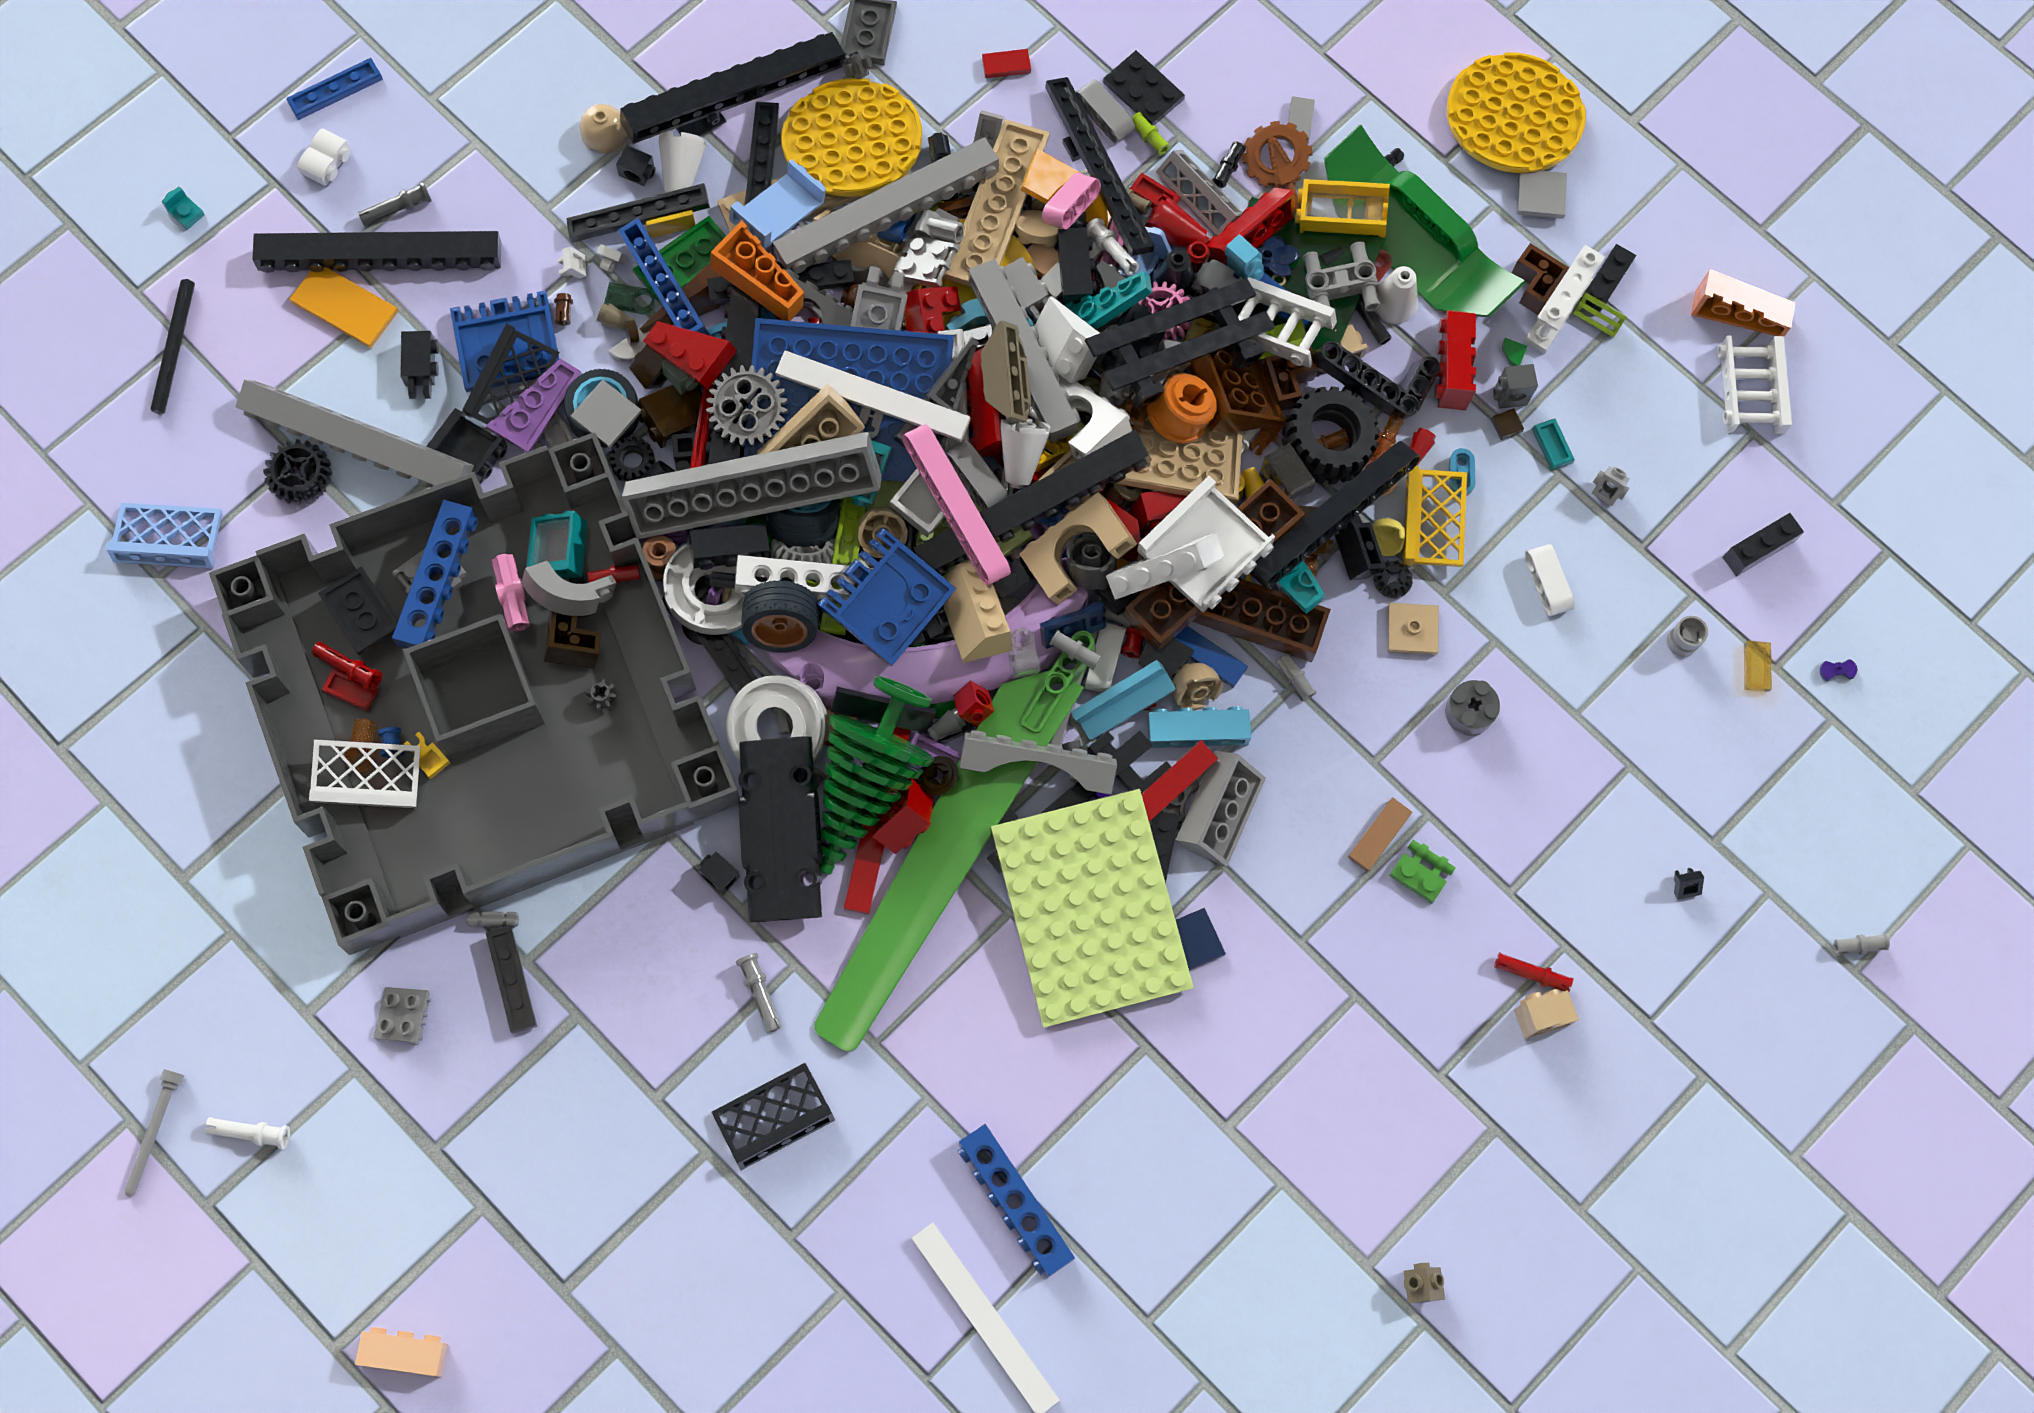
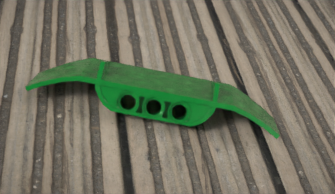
[1324,124,1525,317]

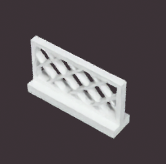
[309,740,420,809]

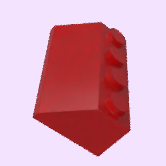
[1206,188,1295,266]
[966,347,1005,458]

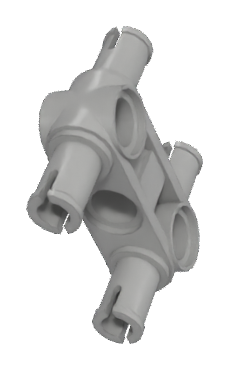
[1303,242,1380,311]

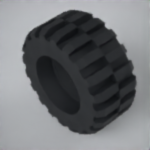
[1282,386,1380,484]

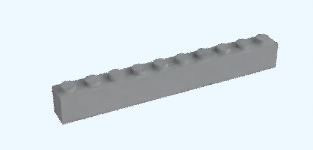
[773,137,999,274]
[235,379,474,487]

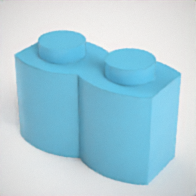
[1225,235,1264,281]

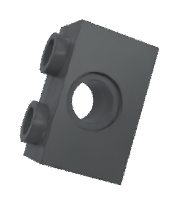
[1493,364,1538,409]

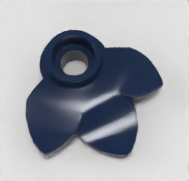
[1257,236,1301,277]

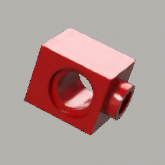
[953,680,994,726]

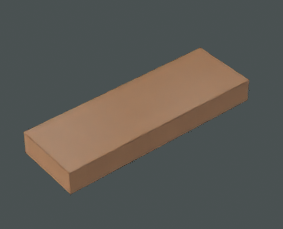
[1348,797,1413,872]

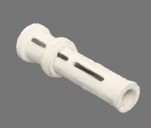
[1086,218,1139,276]
[205,1117,290,1150]

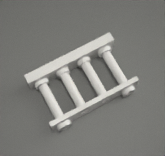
[1524,245,1605,354]
[1238,277,1337,368]
[1717,336,1792,434]

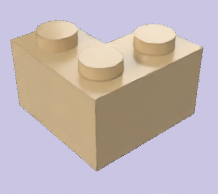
[1514,989,1579,1039]

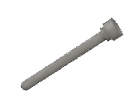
[125,1069,185,1197]

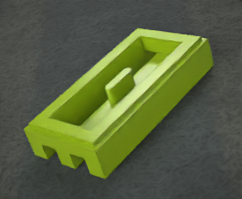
[1573,293,1627,338]

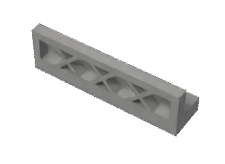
[1156,150,1242,236]

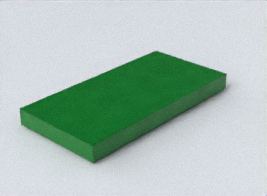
[633,216,726,307]

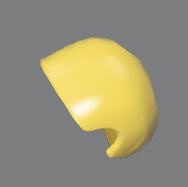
[1372,518,1405,556]

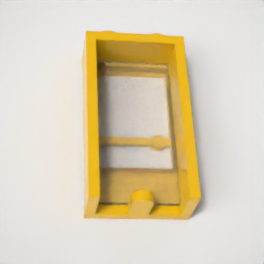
[1295,179,1390,238]

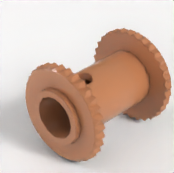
[642,535,677,581]

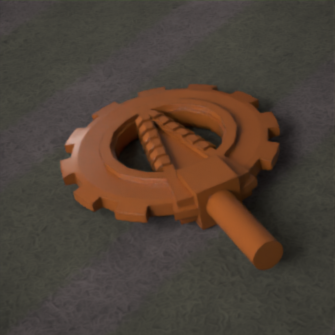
[1242,121,1313,210]

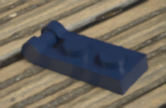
[1039,601,1107,649]

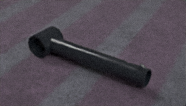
[1319,247,1392,346]

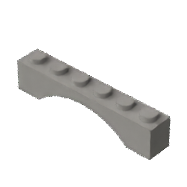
[960,731,1117,794]

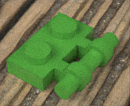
[1389,840,1456,904]

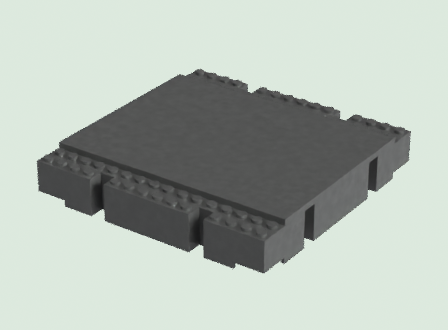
[209,432,739,955]

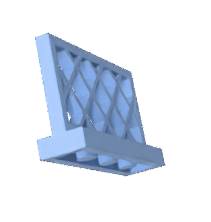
[106,503,222,569]

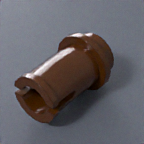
[554,293,573,326]

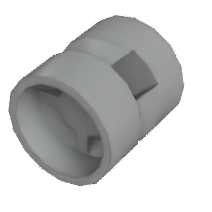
[1667,616,1708,657]

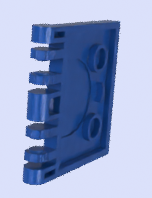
[450,290,560,392]
[817,528,957,667]

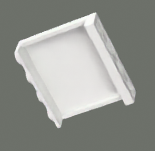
[1137,476,1275,612]

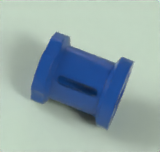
[378,727,404,758]

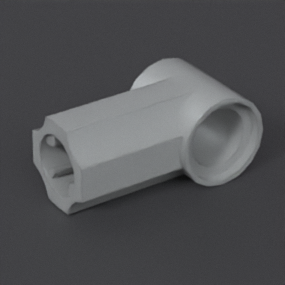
[913,210,965,244]

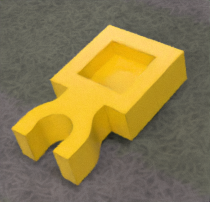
[404,732,450,780]

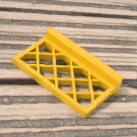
[1402,466,1467,567]

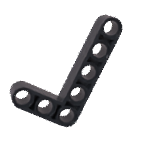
[1312,341,1440,421]

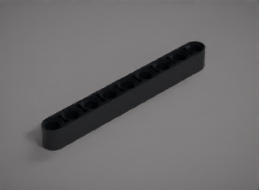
[1249,441,1420,589]

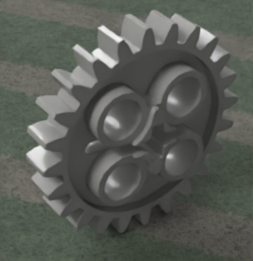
[706,365,788,447]

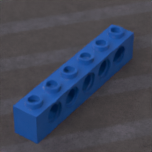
[618,218,710,336]
[392,500,478,648]
[957,1124,1075,1278]

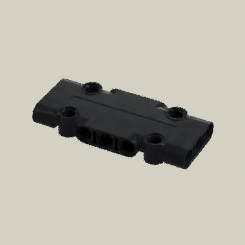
[738,736,823,922]

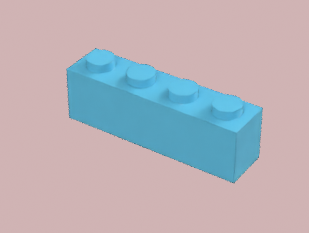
[1147,706,1251,748]

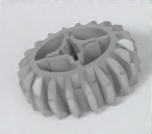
[770,539,835,564]

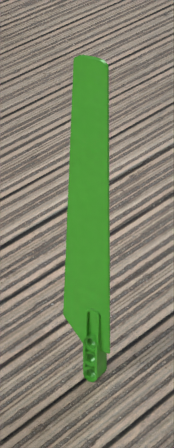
[815,631,1096,1052]

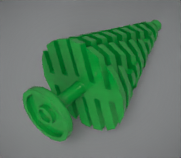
[819,675,934,875]

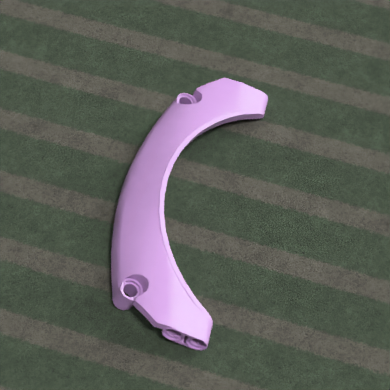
[768,558,1088,708]

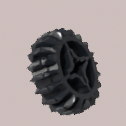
[263,439,333,505]

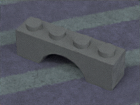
[786,269,854,326]

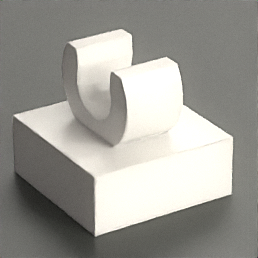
[597,244,628,273]
[558,246,587,279]

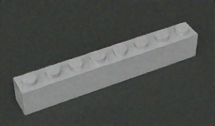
[968,259,1080,443]

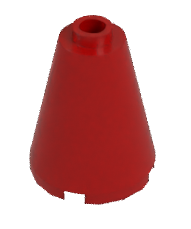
[1145,194,1209,250]

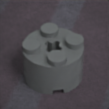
[1191,259,1244,307]
[1067,532,1117,590]
[1445,680,1500,736]

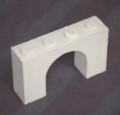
[1028,374,1132,460]
[1106,533,1224,599]

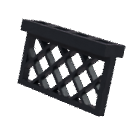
[462,323,560,424]
[711,1063,835,1170]

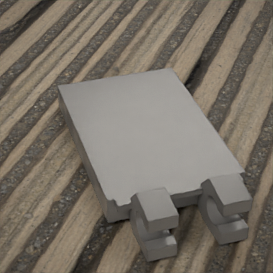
[850,266,908,331]

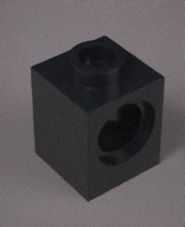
[616,145,656,186]
[698,852,740,895]

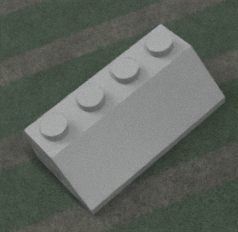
[1176,751,1266,867]

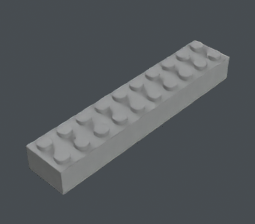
[622,432,882,539]

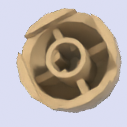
[579,104,627,154]
[857,507,908,558]
[1172,663,1223,711]

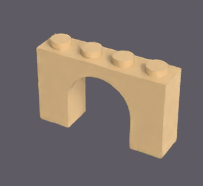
[1019,492,1137,605]

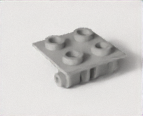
[374,987,431,1045]

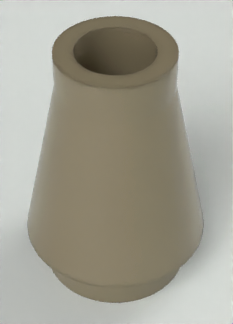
[597,303,635,330]

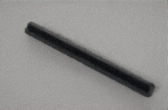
[150,279,195,414]

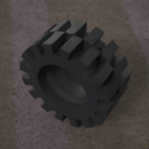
[609,436,656,483]

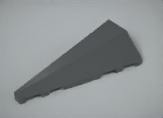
[893,337,979,449]

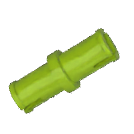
[1131,112,1171,155]

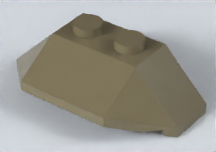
[981,320,1031,423]

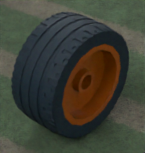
[741,580,819,653]

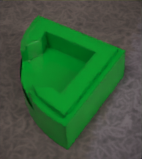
[1502,338,1527,366]

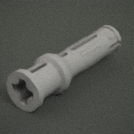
[736,953,782,1033]

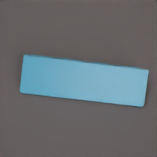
[1071,660,1176,741]

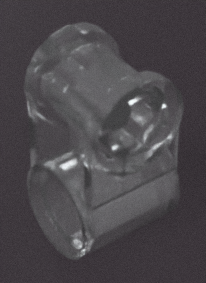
[1008,628,1040,678]

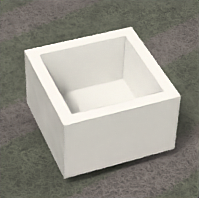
[889,469,945,538]

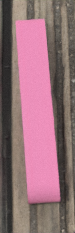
[902,424,1011,586]

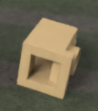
[1335,324,1368,358]

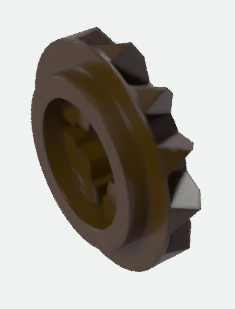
[919,756,959,796]

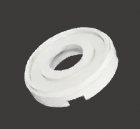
[663,544,764,635]
[726,675,829,772]

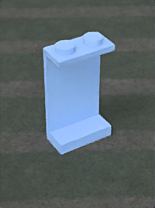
[729,159,826,249]

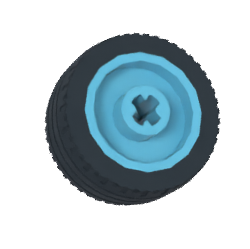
[564,369,639,448]
[765,499,841,547]

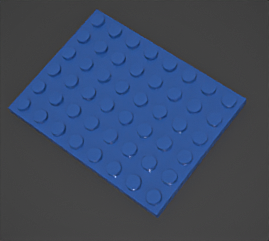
[744,318,954,482]

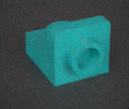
[161,186,205,230]

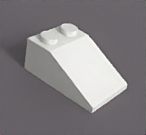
[1034,296,1099,383]

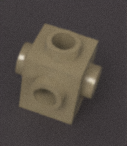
[1404,1262,1445,1303]

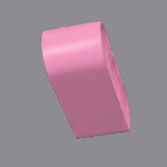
[1042,173,1101,229]

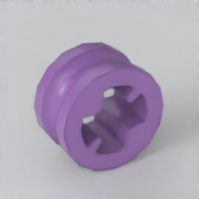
[706,586,725,606]

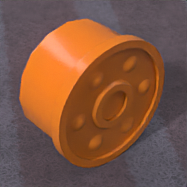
[1147,373,1217,444]

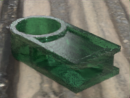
[604,282,655,314]

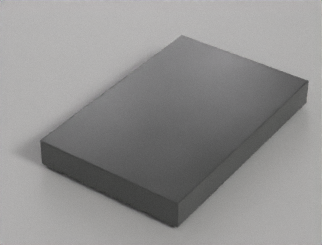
[841,0,897,65]

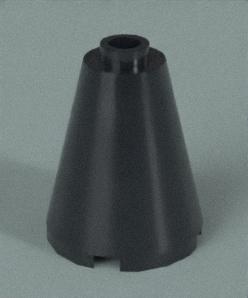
[1150,250,1195,305]

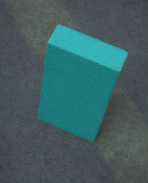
[1532,418,1575,471]

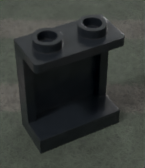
[427,408,508,483]

